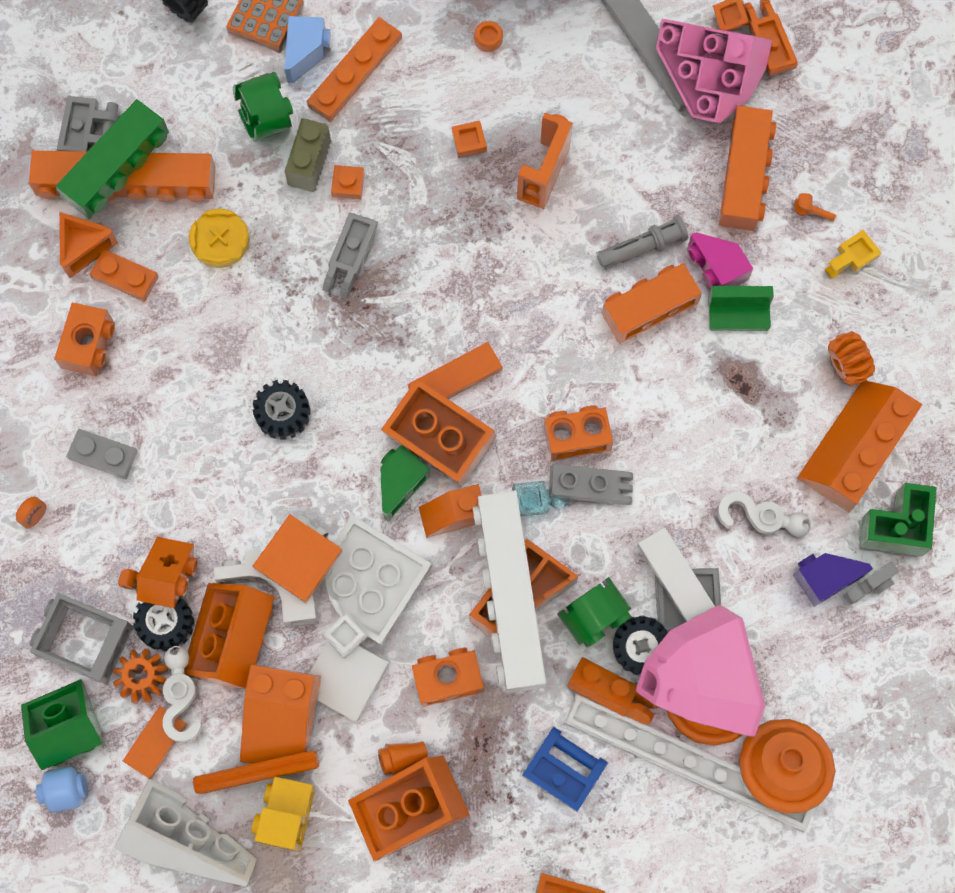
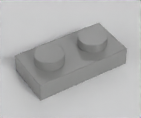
[66,428,138,479]

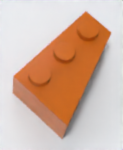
[469,538,579,638]

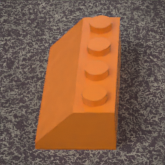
[796,380,923,513]

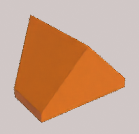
[59,212,118,279]

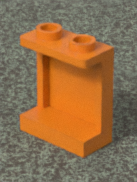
[517,113,573,209]

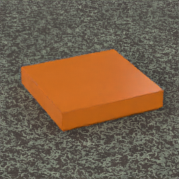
[253,514,343,603]

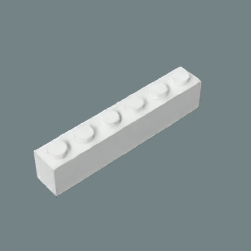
[472,491,546,694]

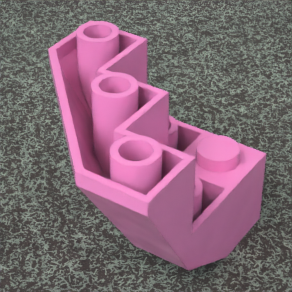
[656,19,772,123]
[636,605,765,737]

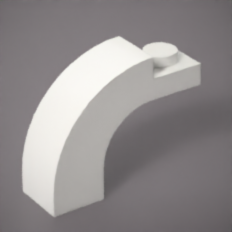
[214,550,319,628]

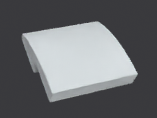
[309,641,390,722]

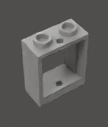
[30,593,133,685]

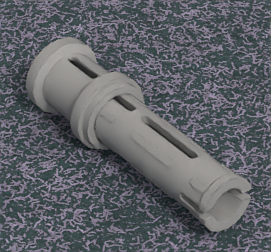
[596,215,688,270]

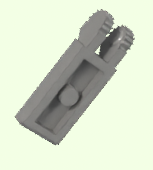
[322,212,378,298]

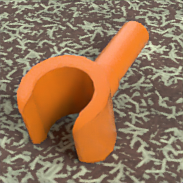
[795,193,836,221]
[118,569,139,590]

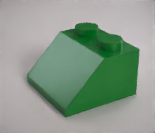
[21,679,103,771]

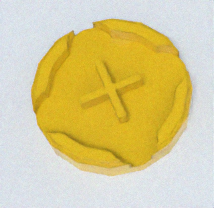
[188,208,250,268]

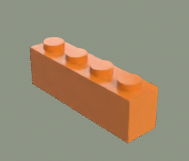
[718,105,777,231]

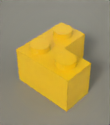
[251,776,316,853]

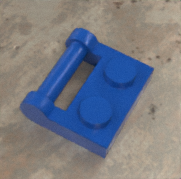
[522,727,608,812]

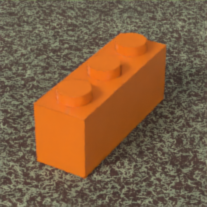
[602,263,702,344]

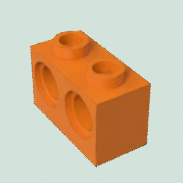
[543,405,613,462]

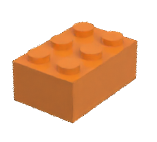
[381,378,497,487]

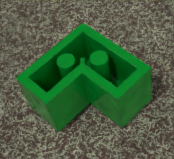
[860,483,937,557]

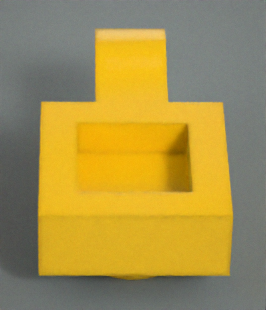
[825,230,882,279]

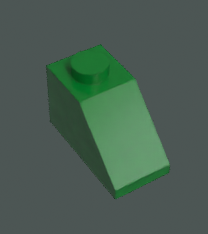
[380,445,430,522]

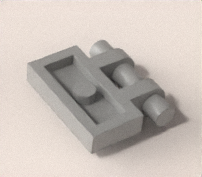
[57,96,119,151]

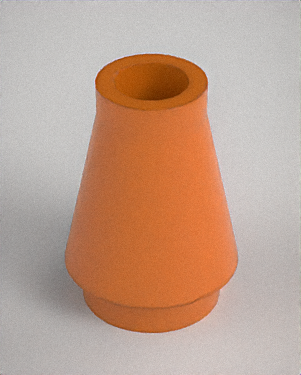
[378,741,428,776]

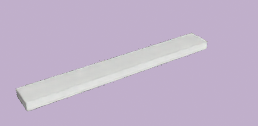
[564,693,815,833]

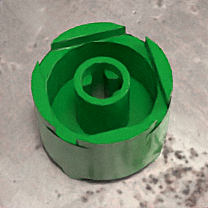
[233,72,293,142]
[557,577,632,648]

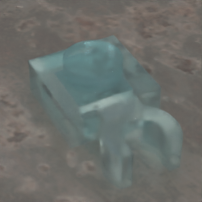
[512,481,570,516]

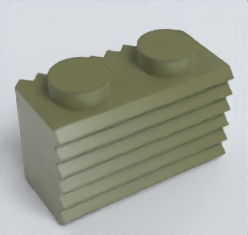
[284,118,332,192]

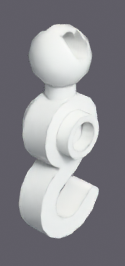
[717,492,811,537]
[162,646,203,743]

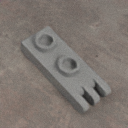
[549,464,633,505]

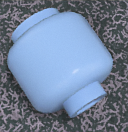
[36,766,88,813]

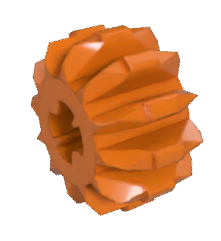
[828,331,875,386]
[113,649,168,704]

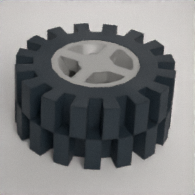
[252,380,311,440]

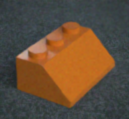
[184,583,275,689]

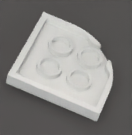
[325,515,432,646]

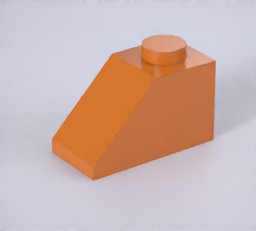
[418,484,482,538]

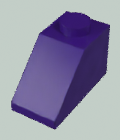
[793,553,873,607]

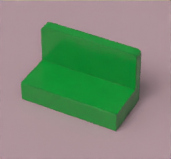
[708,286,774,331]

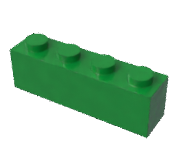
[55,99,169,219]

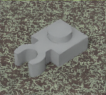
[843,562,899,606]

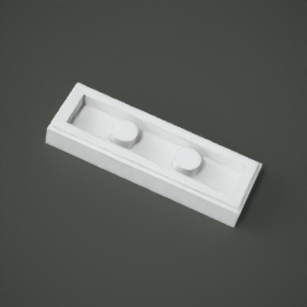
[637,528,715,622]

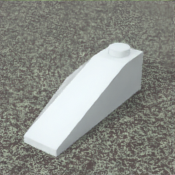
[114,779,257,887]

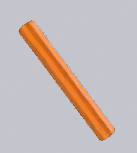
[193,750,319,794]

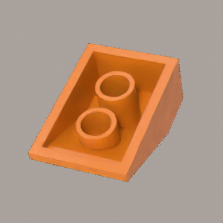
[240,665,321,773]
[348,755,470,861]

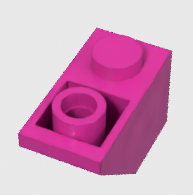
[687,232,754,289]

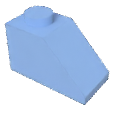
[284,16,331,83]

